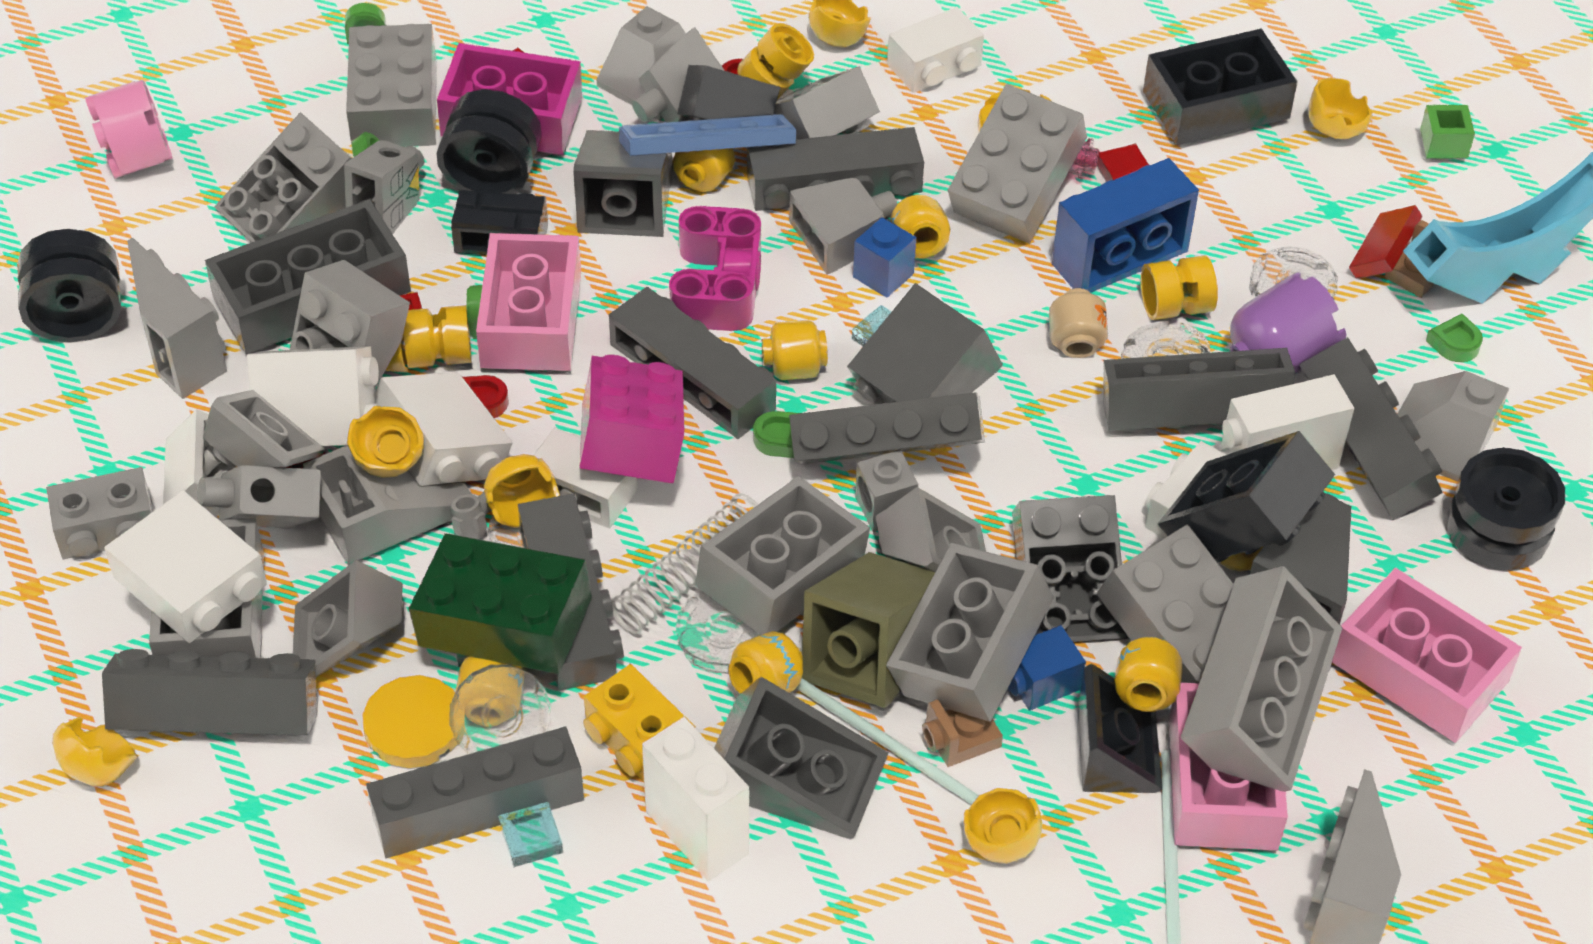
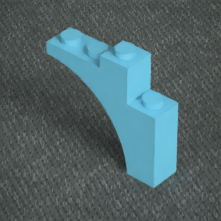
[1403,152,1593,304]

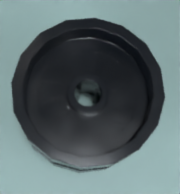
[436,89,542,194]
[17,228,121,343]
[1447,447,1565,570]

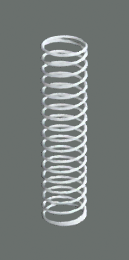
[611,493,758,634]

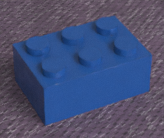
[1052,158,1199,293]

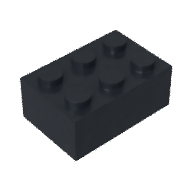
[1143,28,1298,146]
[1157,431,1335,563]

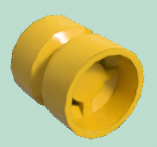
[737,23,814,100]
[1140,255,1218,320]
[404,305,472,368]

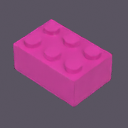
[437,43,582,155]
[579,354,684,484]

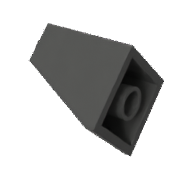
[573,130,672,237]
[847,283,1003,403]
[1250,493,1352,625]

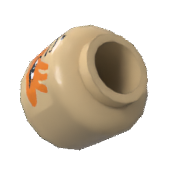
[1049,288,1108,358]

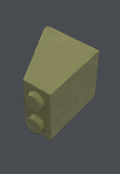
[802,552,935,708]

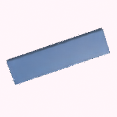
[619,114,796,156]

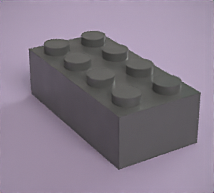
[204,199,411,354]

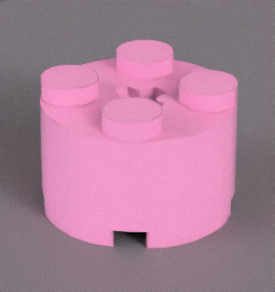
[85,79,172,178]

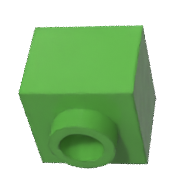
[1420,105,1475,158]

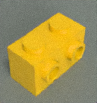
[583,663,696,782]

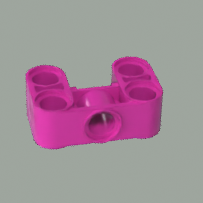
[669,206,761,331]

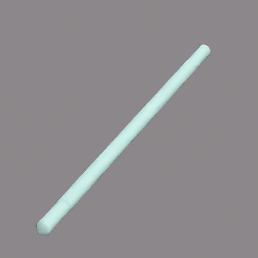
[796,678,979,805]
[1161,749,1181,944]

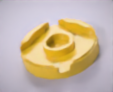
[362,675,464,768]

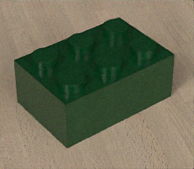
[408,533,592,674]

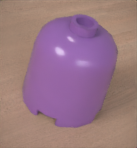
[1230,272,1347,374]

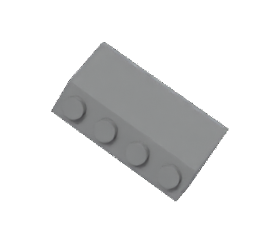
[1180,566,1342,792]

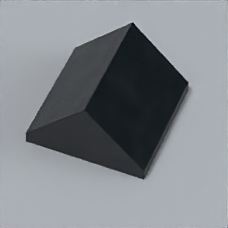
[1077,663,1162,793]

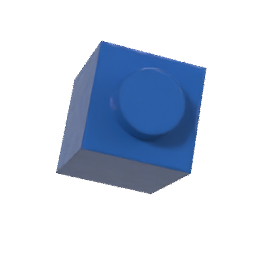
[853,217,916,298]
[1008,625,1086,711]

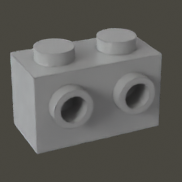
[46,467,153,560]

